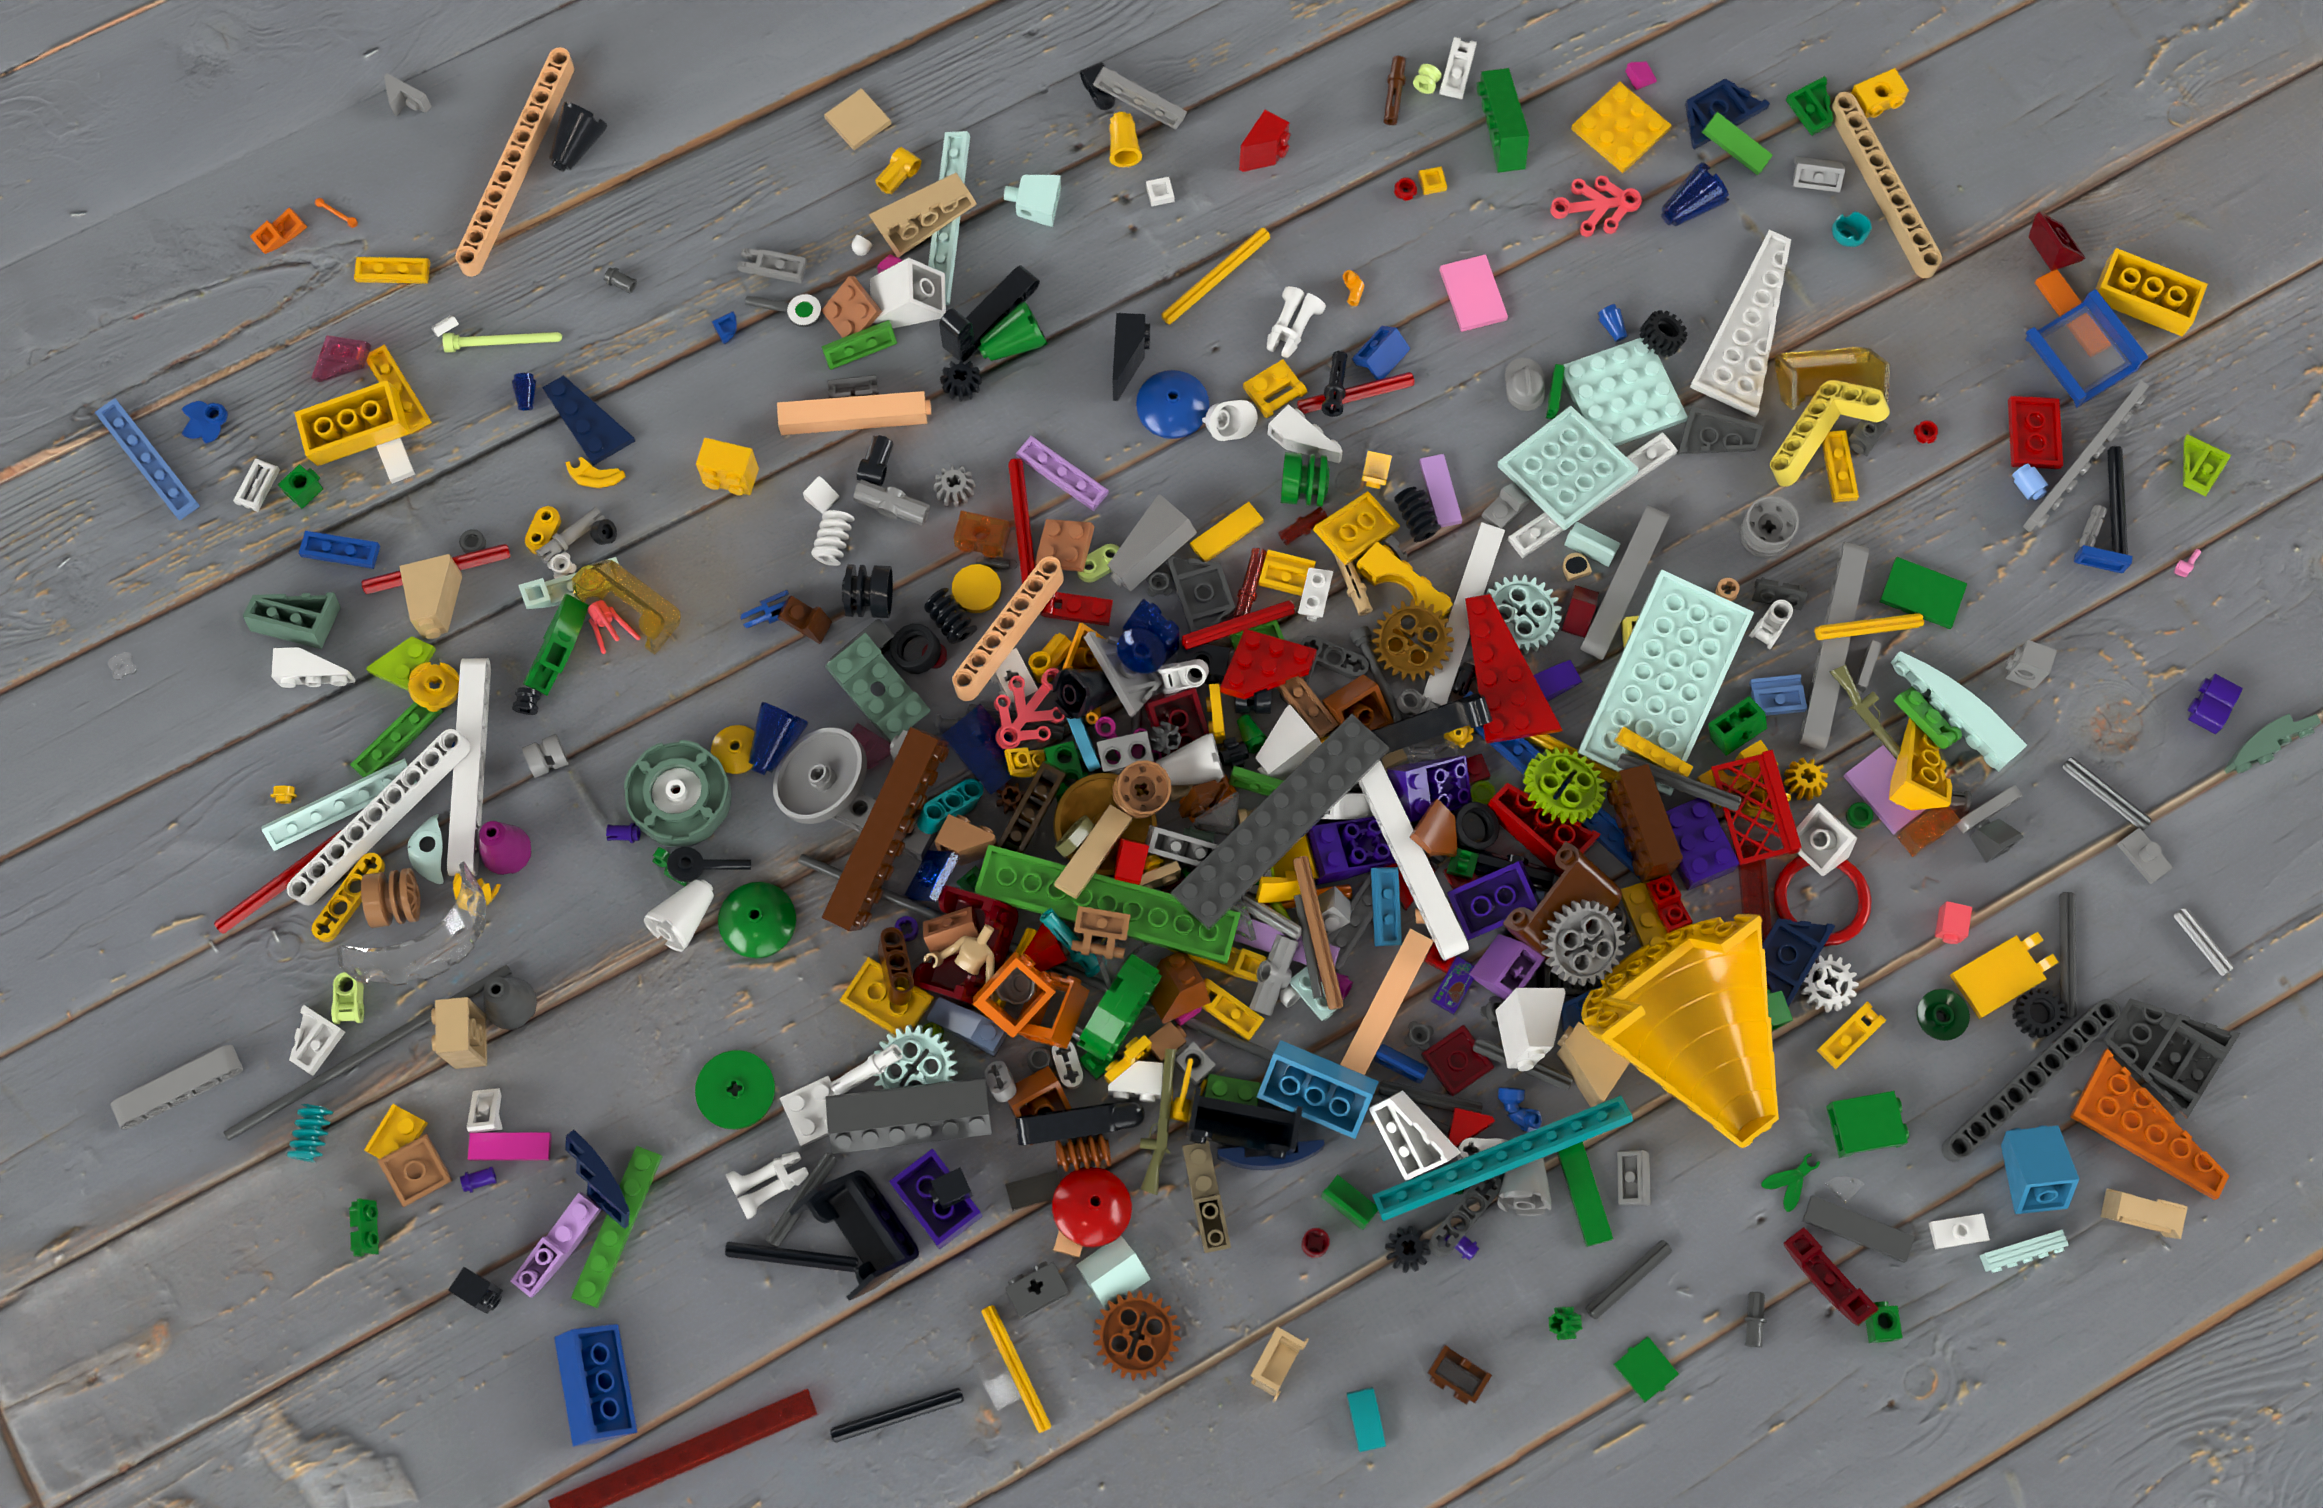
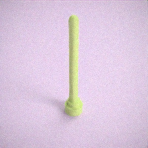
[443,332,562,353]

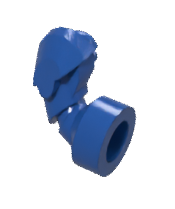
[1498,1087,1542,1132]

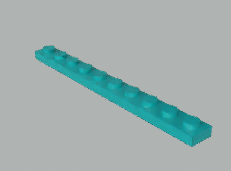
[1372,1096,1633,1221]

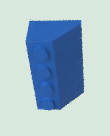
[554,1324,637,1447]

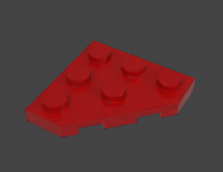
[1220,629,1317,699]

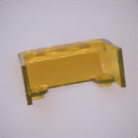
[1775,347,1890,410]

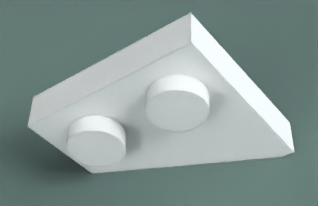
[289,1005,345,1076]

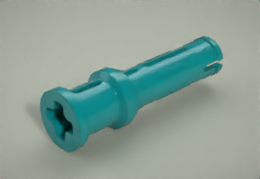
[1040,908,1105,977]

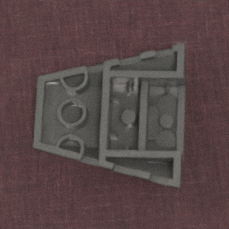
[2103,998,2240,1119]

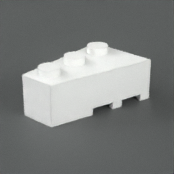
[1368,1090,1461,1181]

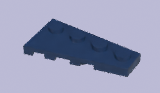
[542,375,635,466]

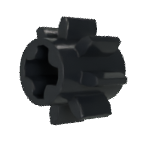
[1218,737,1249,770]

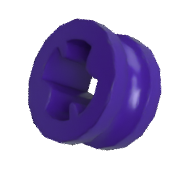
[895,916,919,942]

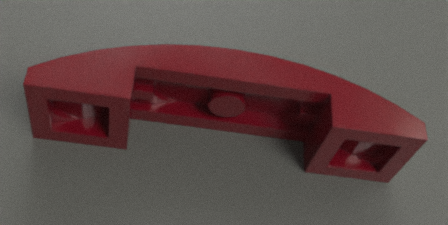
[1783,1227,1879,1327]

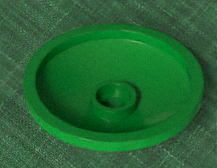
[718,882,797,958]

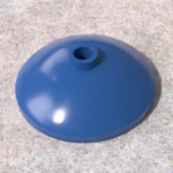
[1136,370,1209,439]

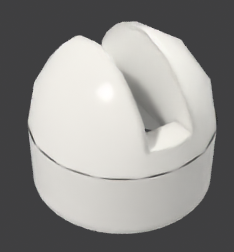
[852,235,873,256]
[1279,985,1301,1008]

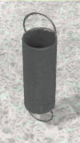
[976,557,1018,569]

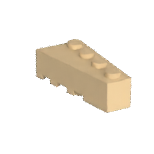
[869,173,977,258]

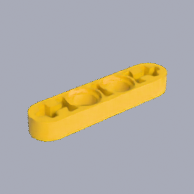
[311,853,385,942]

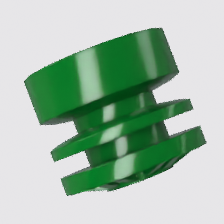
[1281,452,1330,507]

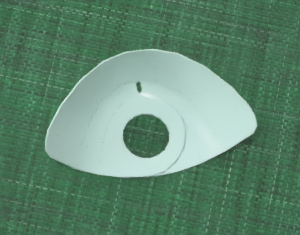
[407,814,444,884]

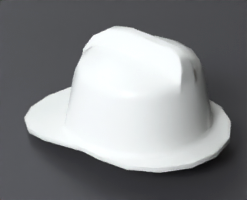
[1202,400,1258,441]

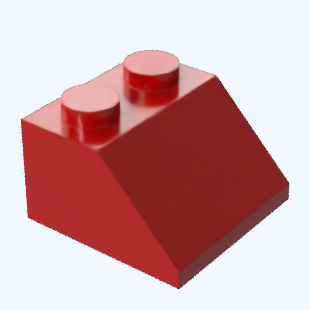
[1239,109,1291,172]

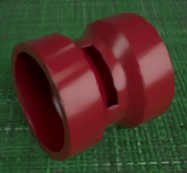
[1301,1228,1330,1258]

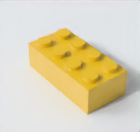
[2096,248,2208,337]
[294,380,410,466]

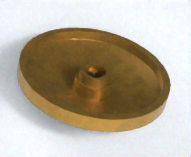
[1053,773,1157,876]

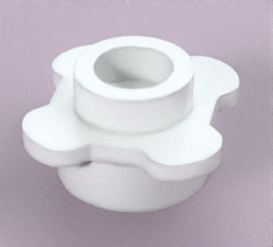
[547,552,577,579]

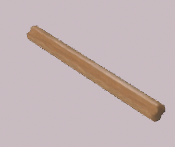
[1293,856,1344,1010]

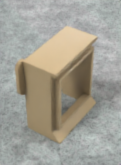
[2100,1188,2188,1239]
[1250,1327,1309,1403]

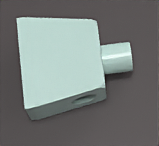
[1004,175,1061,227]

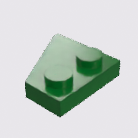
[1786,76,1833,136]

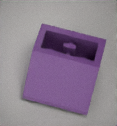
[1469,934,1545,1001]

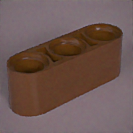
[878,927,914,1006]

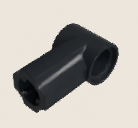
[856,435,894,486]

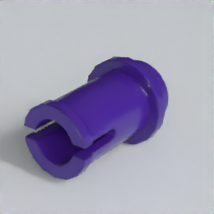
[606,823,641,843]
[460,1166,497,1193]
[1444,1227,1480,1261]

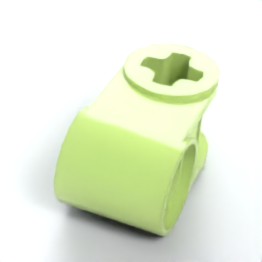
[331,972,364,1024]

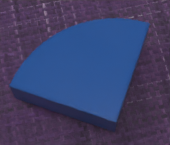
[712,311,737,344]

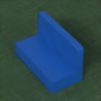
[1352,326,1410,380]

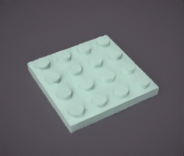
[1563,338,1688,447]
[1498,406,1639,531]

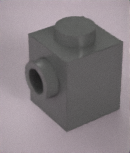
[1848,419,1888,456]

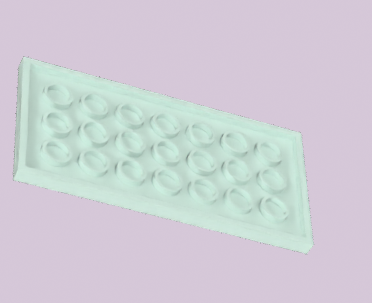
[1577,569,1754,796]

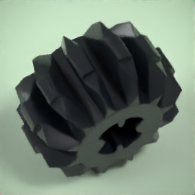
[940,359,982,402]
[1385,1226,1431,1273]

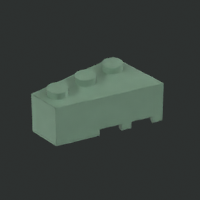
[243,592,341,649]

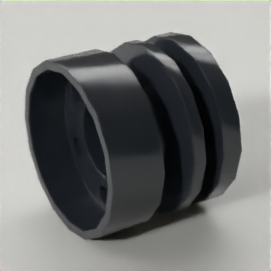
[842,564,893,618]

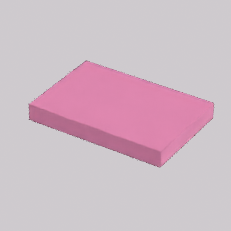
[1439,254,1508,332]

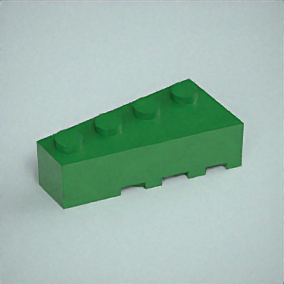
[1477,68,1529,173]

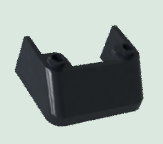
[1185,1087,1303,1159]
[789,1170,919,1301]

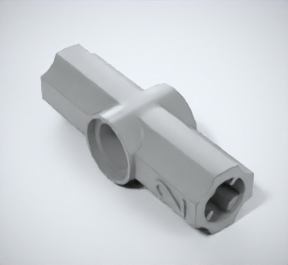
[853,480,930,526]
[1249,934,1299,1016]

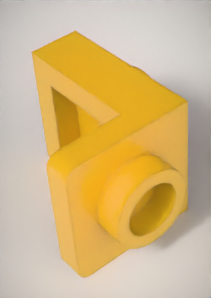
[1362,451,1392,489]

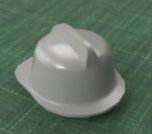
[1505,358,1545,411]

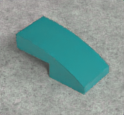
[1346,1387,1386,1452]

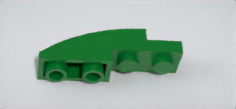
[523,593,589,696]

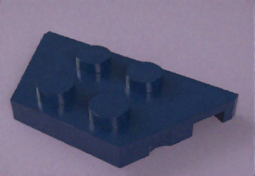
[1685,79,1770,150]
[1762,918,1835,1007]

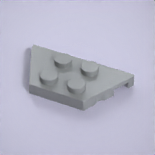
[1084,631,1162,717]

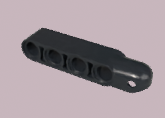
[1015,1100,1145,1145]

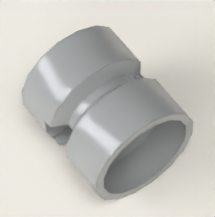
[522,734,569,778]

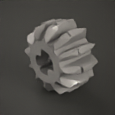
[933,464,976,508]

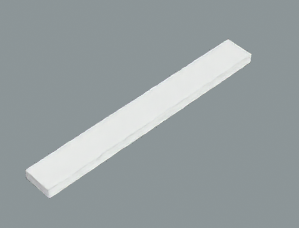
[1507,432,1678,559]
[1423,522,1505,707]

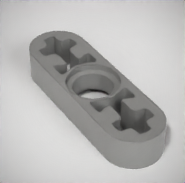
[1955,785,2023,834]

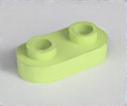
[1077,544,1120,583]

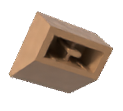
[935,814,997,866]

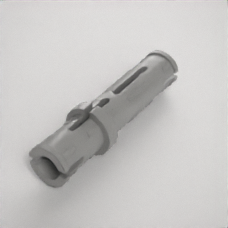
[536,507,605,564]

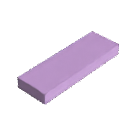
[1419,454,1462,528]

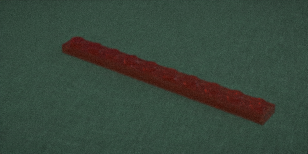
[548,1389,818,1508]

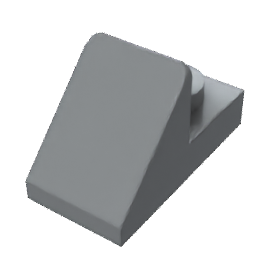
[384,73,432,116]
[1482,483,1532,529]

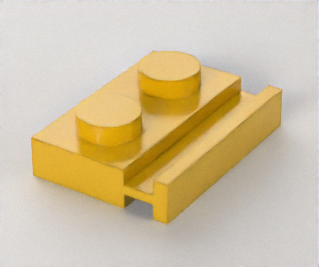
[1259,550,1316,596]
[1206,683,1226,744]
[364,1104,428,1159]

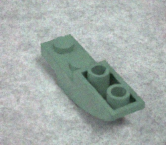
[2224,713,2322,774]

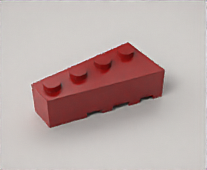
[1488,783,1601,877]

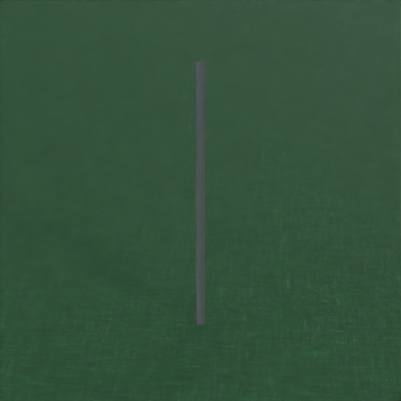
[224,964,512,1141]

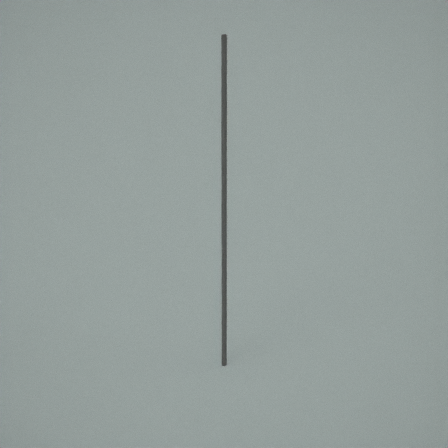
[798,854,1450,1136]

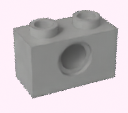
[2005,640,2057,689]

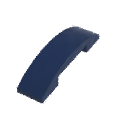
[1217,1140,1325,1170]

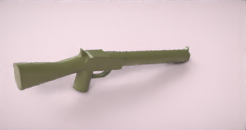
[1830,664,1901,760]
[1140,1048,1178,1195]

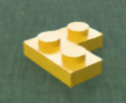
[1104,1035,1152,1084]

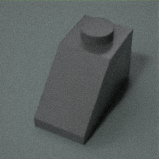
[1970,818,2024,863]

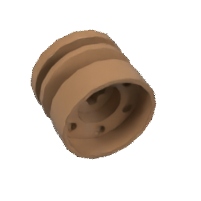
[1112,760,1171,819]
[361,868,421,928]

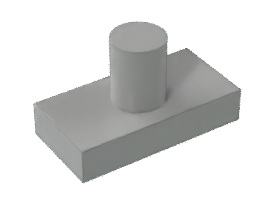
[2117,827,2173,885]

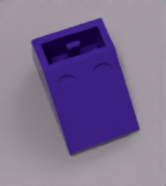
[1387,755,1472,822]
[1307,816,1396,885]

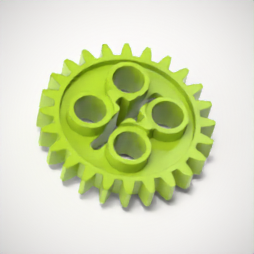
[1523,747,1606,825]

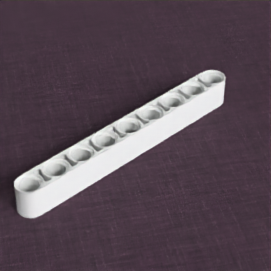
[447,658,491,876]
[287,729,470,906]
[1358,761,1469,960]

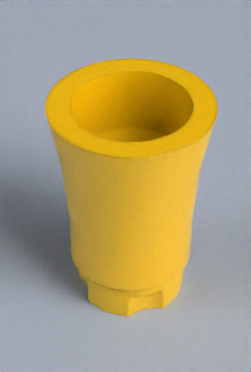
[1109,111,1142,167]

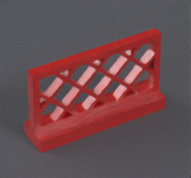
[1711,749,1802,866]

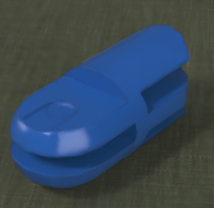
[740,590,789,628]

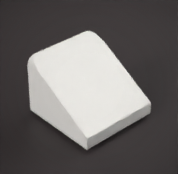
[803,476,839,514]

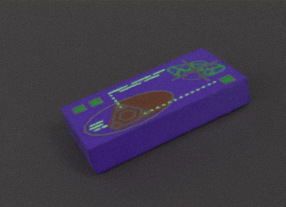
[1431,956,1475,1015]

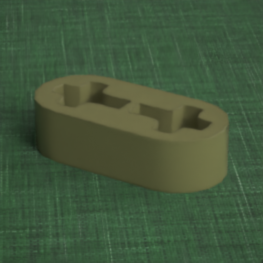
[1055,815,1095,857]

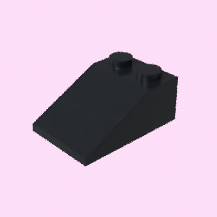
[1112,313,1150,401]

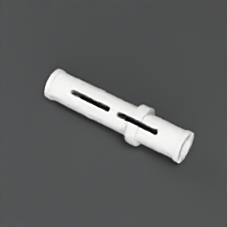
[831,1044,903,1095]

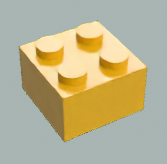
[696,437,759,495]

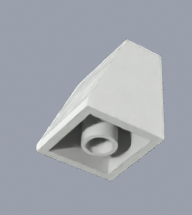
[870,258,946,328]
[1495,988,1565,1071]

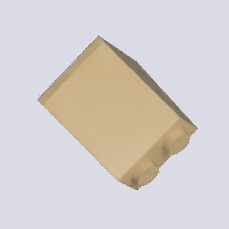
[399,554,462,639]
[1557,1022,1630,1107]

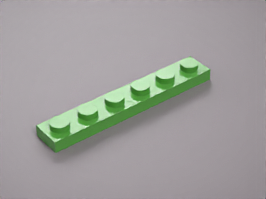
[571,1146,663,1309]

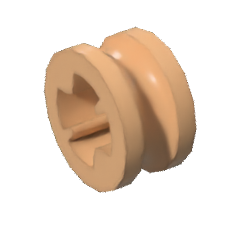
[1715,578,1740,602]

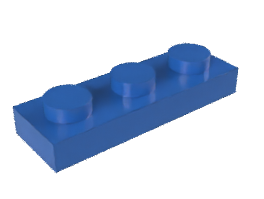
[299,531,380,569]

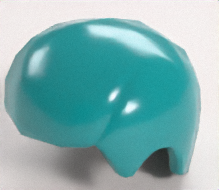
[1832,211,1872,247]

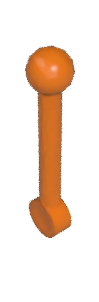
[315,198,358,228]

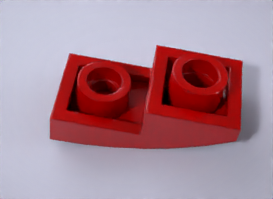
[1646,874,1693,934]

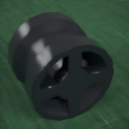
[512,687,541,715]

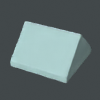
[1076,1236,1151,1311]

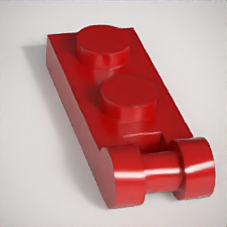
[1040,591,1113,626]

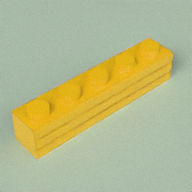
[1613,727,1693,777]

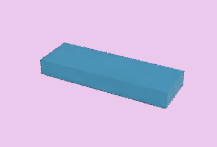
[1371,867,1402,946]

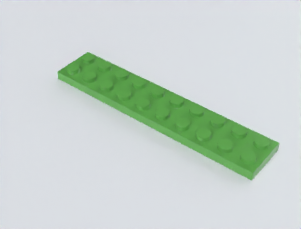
[974,845,1241,965]

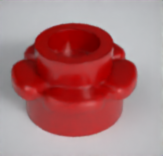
[1394,178,1417,201]
[1914,420,1938,444]

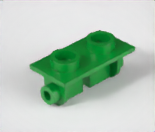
[349,1198,379,1257]

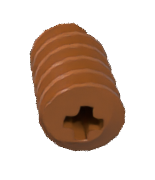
[1055,1134,1111,1172]

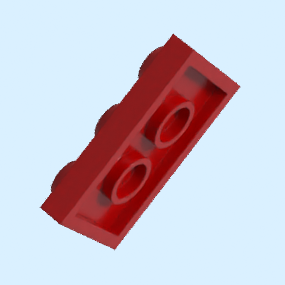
[2008,396,2063,469]

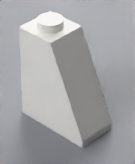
[1255,705,1322,781]

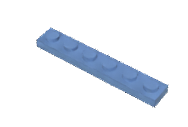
[95,398,200,521]

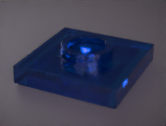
[905,850,959,902]

